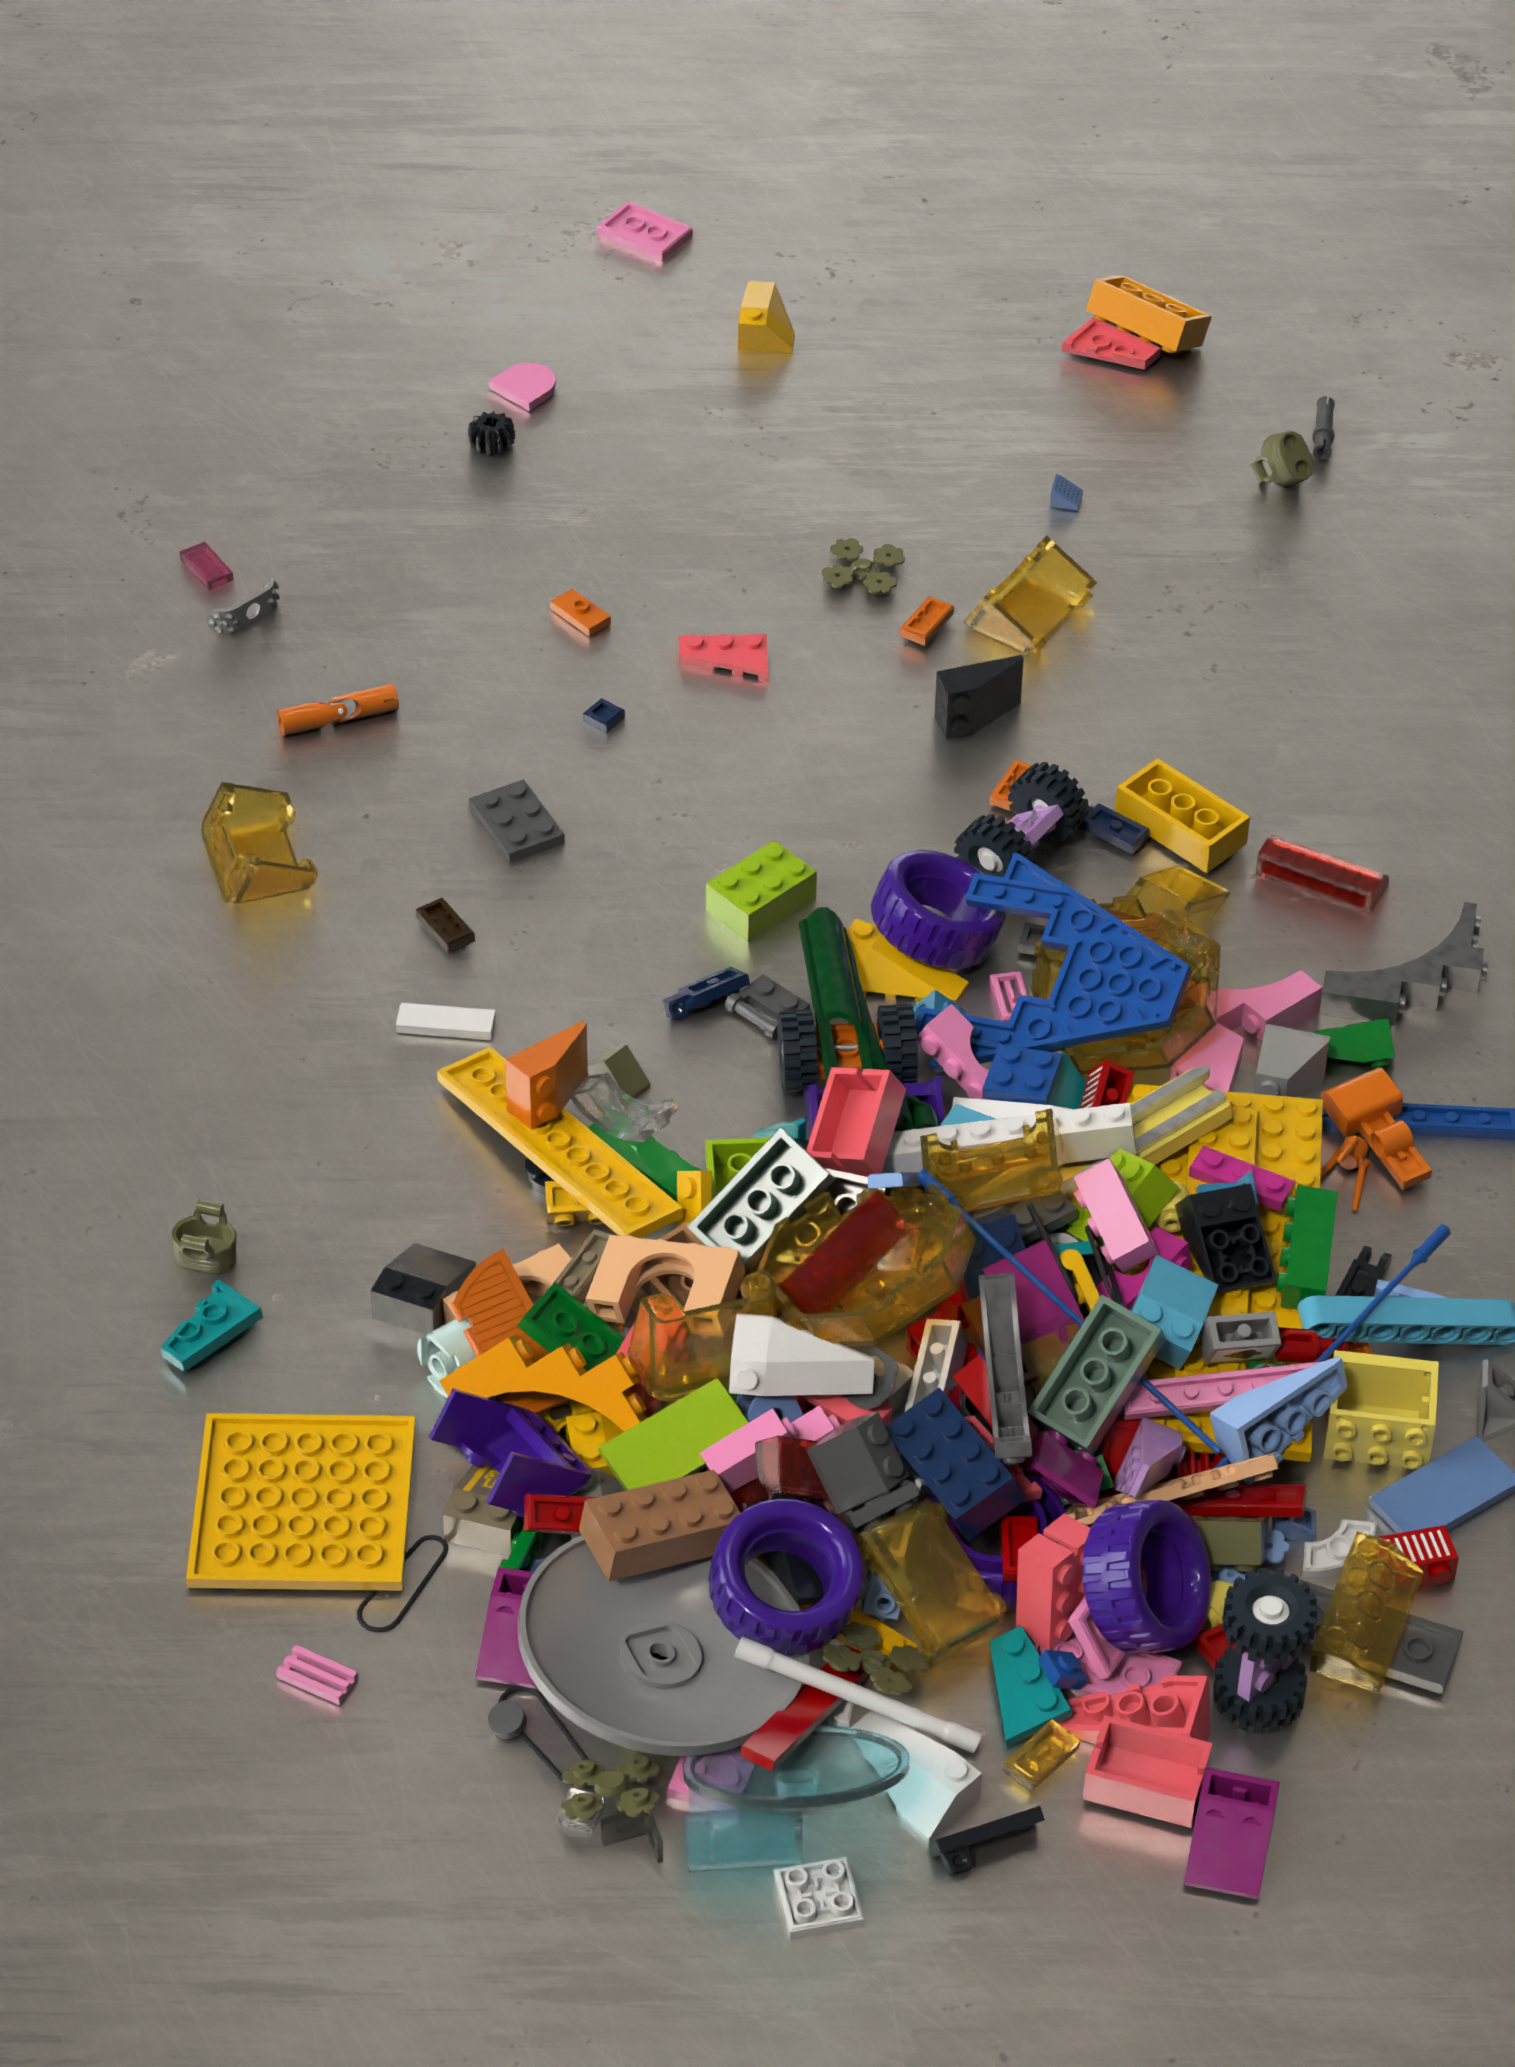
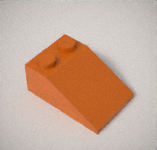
[505,1021,588,1130]

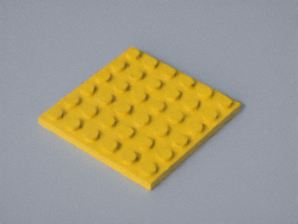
[186,1413,416,1591]

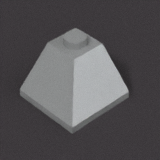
[1253,1024,1330,1097]

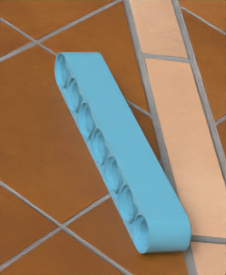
[1297,1295,1515,1345]

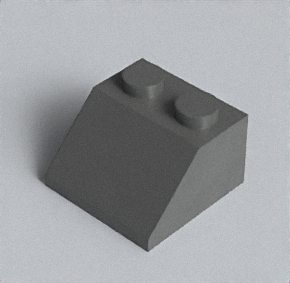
[806,1412,909,1514]

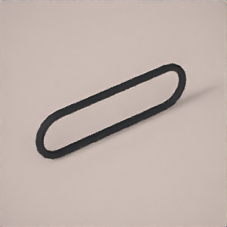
[1027,1203,1079,1302]

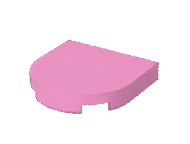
[489,363,556,411]

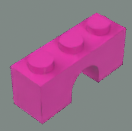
[1096,1226,1192,1310]

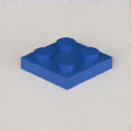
[982,1044,1063,1105]

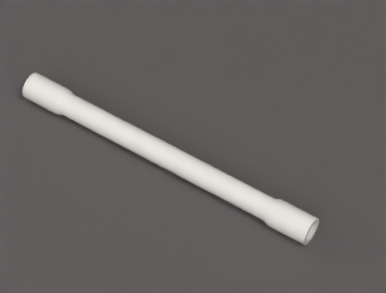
[734,1636,981,1753]

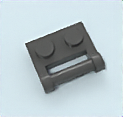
[725,974,810,1040]

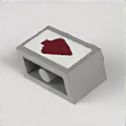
[1199,1311,1281,1364]

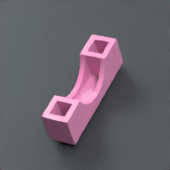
[917,1004,1000,1101]

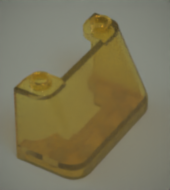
[963,535,1098,655]
[201,782,318,904]
[920,1108,1064,1217]
[627,1270,777,1401]
[855,1499,1007,1669]

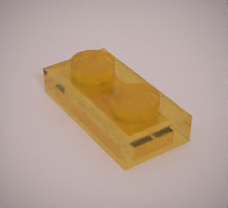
[1003,1719,1080,1793]

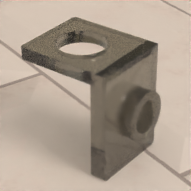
[600,1811,663,1863]

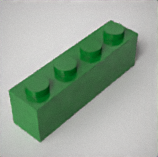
[587,1110,702,1202]
[1276,1185,1338,1309]

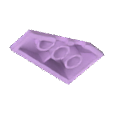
[1115,1417,1186,1497]

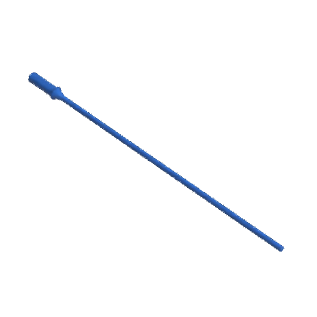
[915,1169,1222,1454]
[1192,1224,1451,1500]

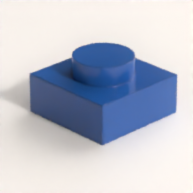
[1038,1650,1088,1690]

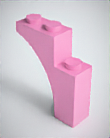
[1177,970,1323,1041]
[700,1405,841,1493]

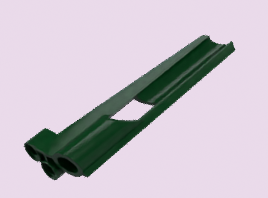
[798,907,939,1132]

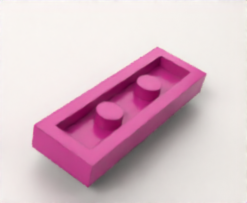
[1189,1146,1296,1212]

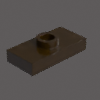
[415,897,475,953]

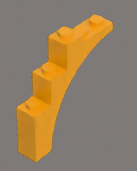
[439,1335,647,1432]

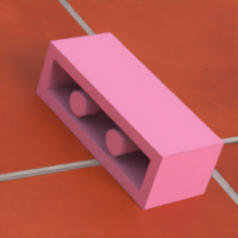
[1073,1158,1159,1272]

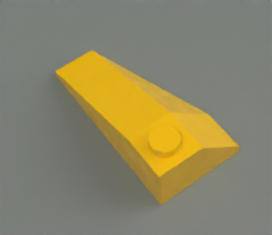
[738,281,795,353]
[847,918,969,1003]

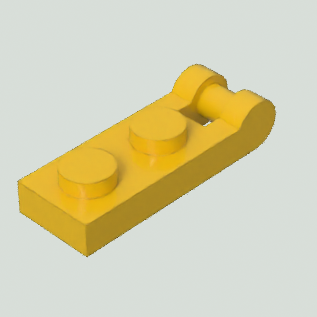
[1059,1249,1100,1319]

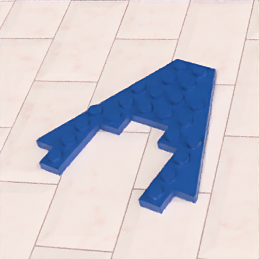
[916,853,1192,1072]

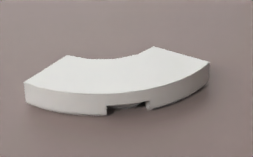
[1302,1519,1377,1579]

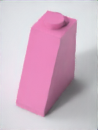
[1170,1023,1244,1092]

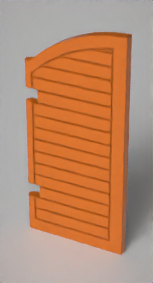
[449,1249,570,1414]

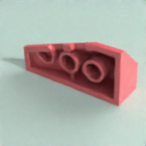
[1052,1675,1210,1744]

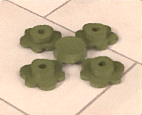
[822,538,905,594]
[822,1622,928,1696]
[561,1755,661,1822]

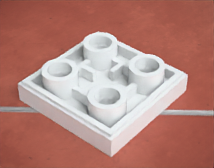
[774,1856,864,1939]

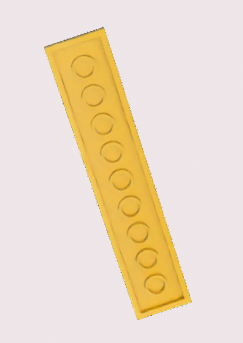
[437,1047,683,1238]

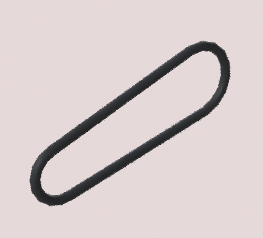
[1085,1225,1123,1306]
[357,1535,448,1633]
[498,1686,588,1785]

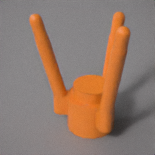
[1320,1136,1370,1212]

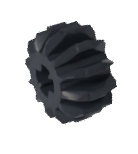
[468,411,515,456]

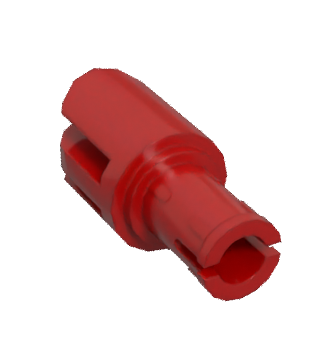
[1274,1327,1347,1363]

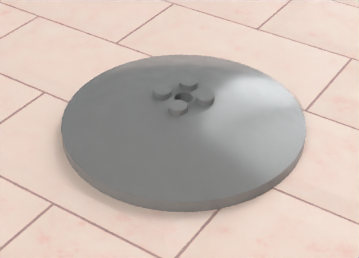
[517,1535,810,1756]

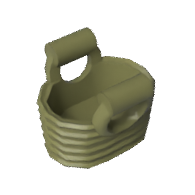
[1251,431,1314,488]
[171,1199,237,1274]

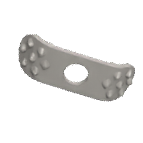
[207,577,280,635]

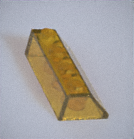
[1309,1531,1424,1694]

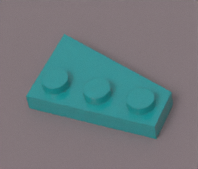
[160,1279,263,1372]
[989,1626,1072,1748]

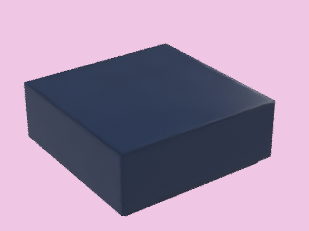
[583,698,625,733]

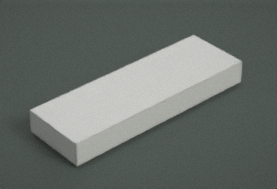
[396,1003,496,1040]

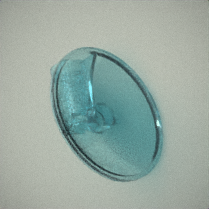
[683,1725,910,1873]

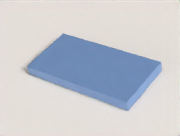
[1368,1435,1515,1533]

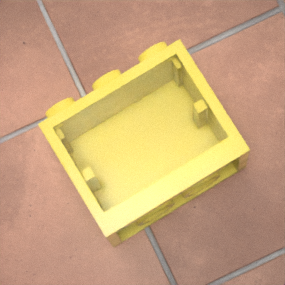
[1323,1350,1439,1469]

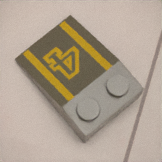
[443,1465,524,1557]

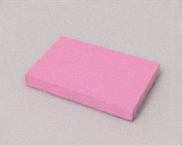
[597,201,693,261]

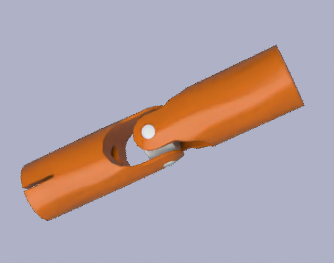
[276,683,399,736]

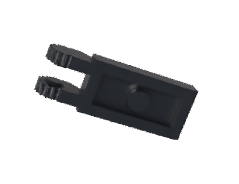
[1335,1245,1392,1297]

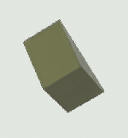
[588,1045,650,1104]

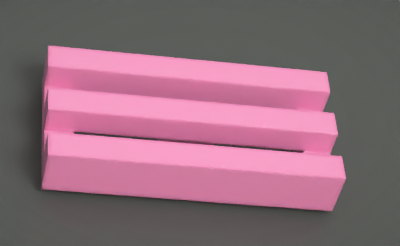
[989,971,1028,1022]
[276,1644,358,1706]

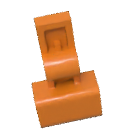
[1320,1068,1432,1190]

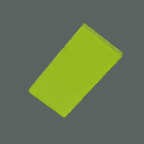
[598,1378,749,1491]

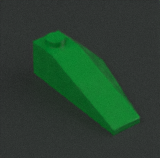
[1260,1018,1395,1067]

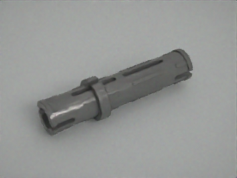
[1312,396,1335,460]

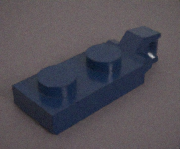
[1079,803,1150,855]
[663,967,750,1020]

